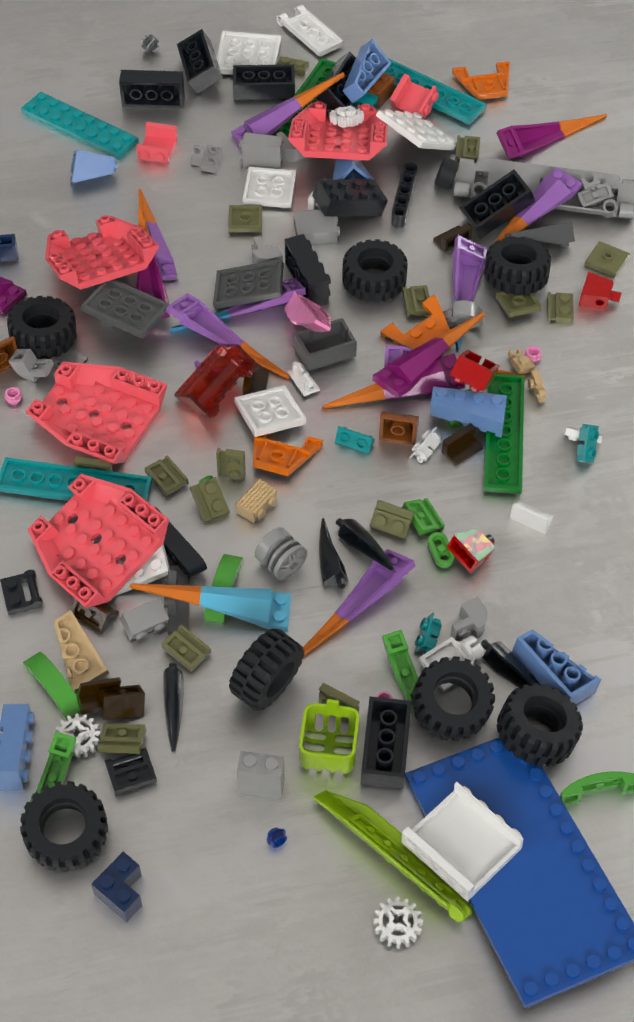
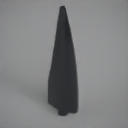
[319,518,348,589]
[336,518,393,570]
[481,639,536,687]
[163,663,184,752]

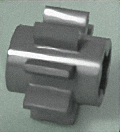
[141,34,159,53]

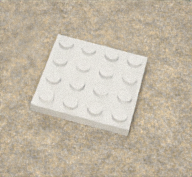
[216,31,281,75]
[376,109,457,151]

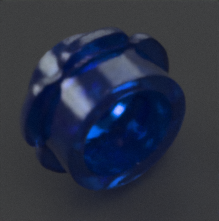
[266,827,287,848]

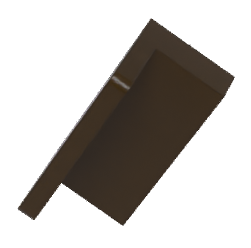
[433,223,472,252]
[242,360,269,395]
[441,423,483,465]
[70,599,119,632]
[77,677,121,714]
[98,685,145,720]

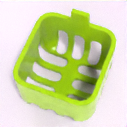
[299,699,359,774]

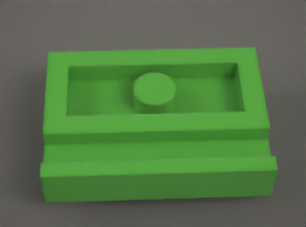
[402,498,445,535]

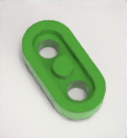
[428,532,454,568]

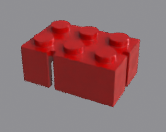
[450,350,500,392]

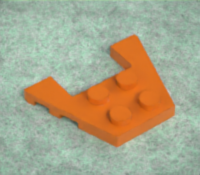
[452,61,510,100]
[380,294,450,349]
[253,433,324,476]

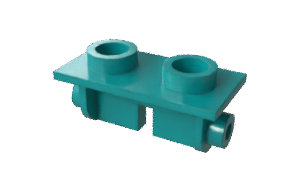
[576,424,599,463]
[335,426,375,454]
[414,613,442,654]

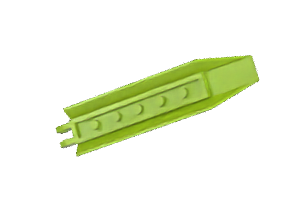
[313,790,473,922]

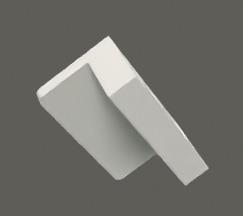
[510,501,554,534]

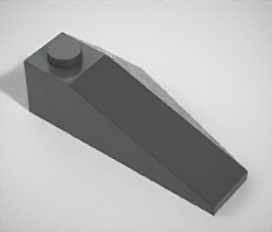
[505,221,575,248]

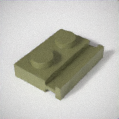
[455,135,480,163]
[402,285,430,317]
[547,292,574,323]
[216,448,246,480]
[145,455,189,496]
[190,477,230,523]
[369,500,415,539]
[161,624,211,672]
[319,683,360,720]
[97,723,146,754]

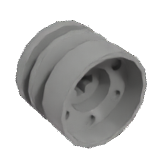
[255,527,307,580]

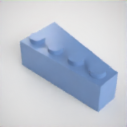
[343,39,391,103]
[430,386,507,438]
[512,629,602,705]
[0,704,35,791]

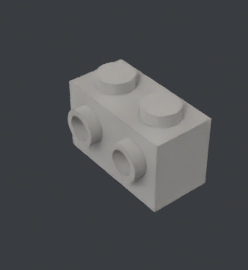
[120,598,169,640]

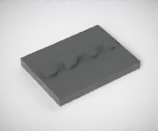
[213,259,284,309]
[81,279,169,339]

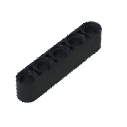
[391,162,418,228]
[154,507,207,579]

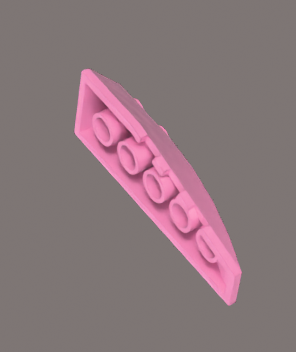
[284,291,331,332]

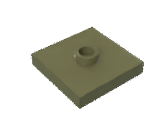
[228,205,262,232]
[584,241,630,278]
[495,291,542,318]

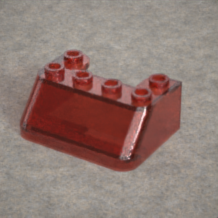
[174,344,258,418]

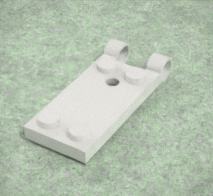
[276,5,344,57]

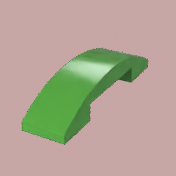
[204,554,243,624]
[382,630,418,712]
[23,652,81,721]
[30,732,77,821]
[560,771,634,805]

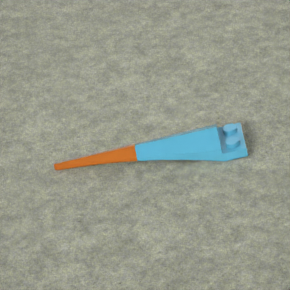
[130,583,291,631]

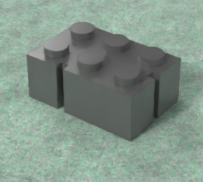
[294,318,357,372]

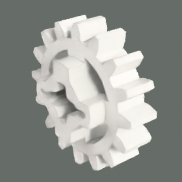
[330,106,364,128]
[55,713,101,759]
[373,897,423,949]

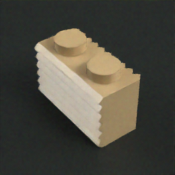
[235,479,278,524]

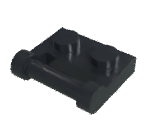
[0,570,43,615]
[105,747,157,795]

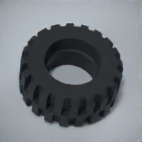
[484,237,551,296]
[342,239,408,303]
[7,296,77,359]
[229,628,304,711]
[411,656,495,742]
[496,684,583,767]
[20,781,108,872]

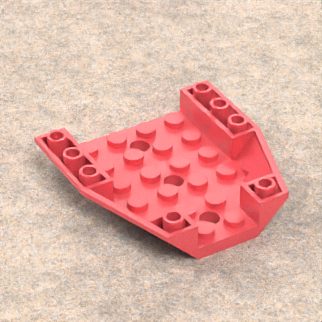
[288,101,388,161]
[45,215,159,290]
[26,362,167,464]
[27,474,169,608]

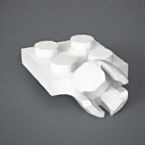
[419,636,484,693]

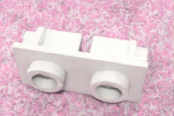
[287,361,320,397]
[409,426,442,463]

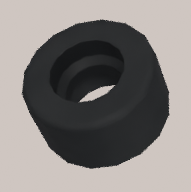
[435,157,459,190]

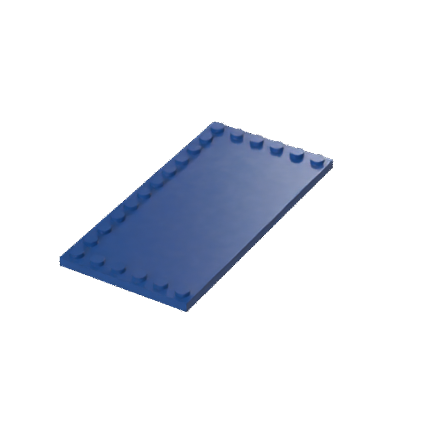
[405,737,634,1009]

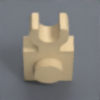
[508,348,536,374]
[528,370,547,403]

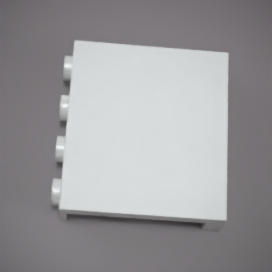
[401,782,524,902]

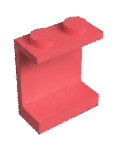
[389,74,439,119]
[136,122,178,163]

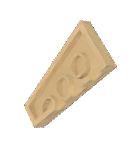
[53,610,110,694]

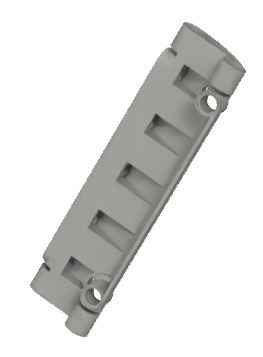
[454,158,634,220]

